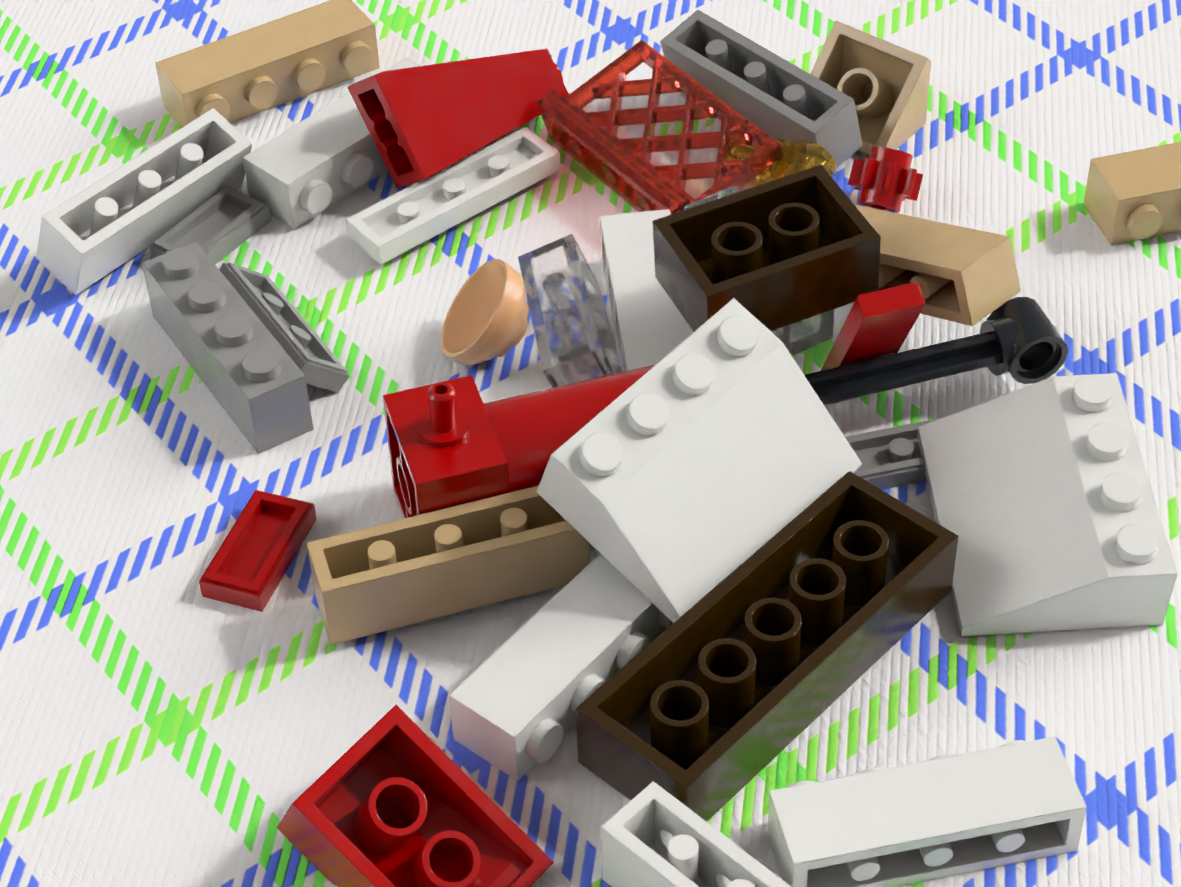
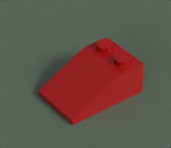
[276,705,554,887]

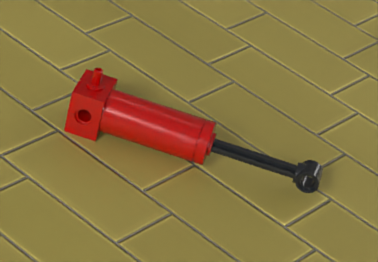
[383,297,1068,518]

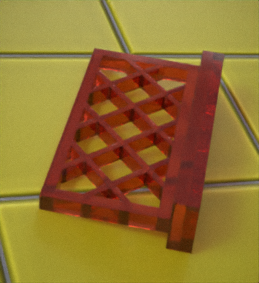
[536,40,783,214]

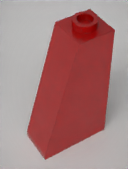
[347,48,571,188]

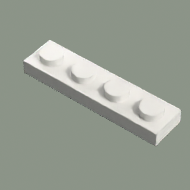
[345,127,561,264]

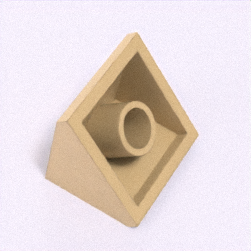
[810,20,932,155]

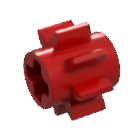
[848,146,923,213]

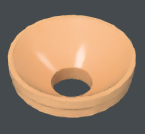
[441,259,530,365]

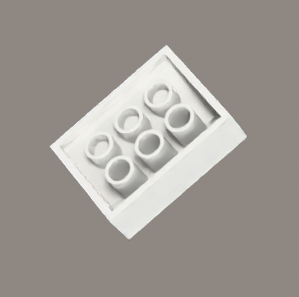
[536,298,862,623]
[917,373,1178,636]

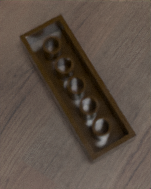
[576,471,959,822]

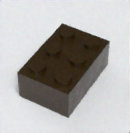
[652,165,881,332]

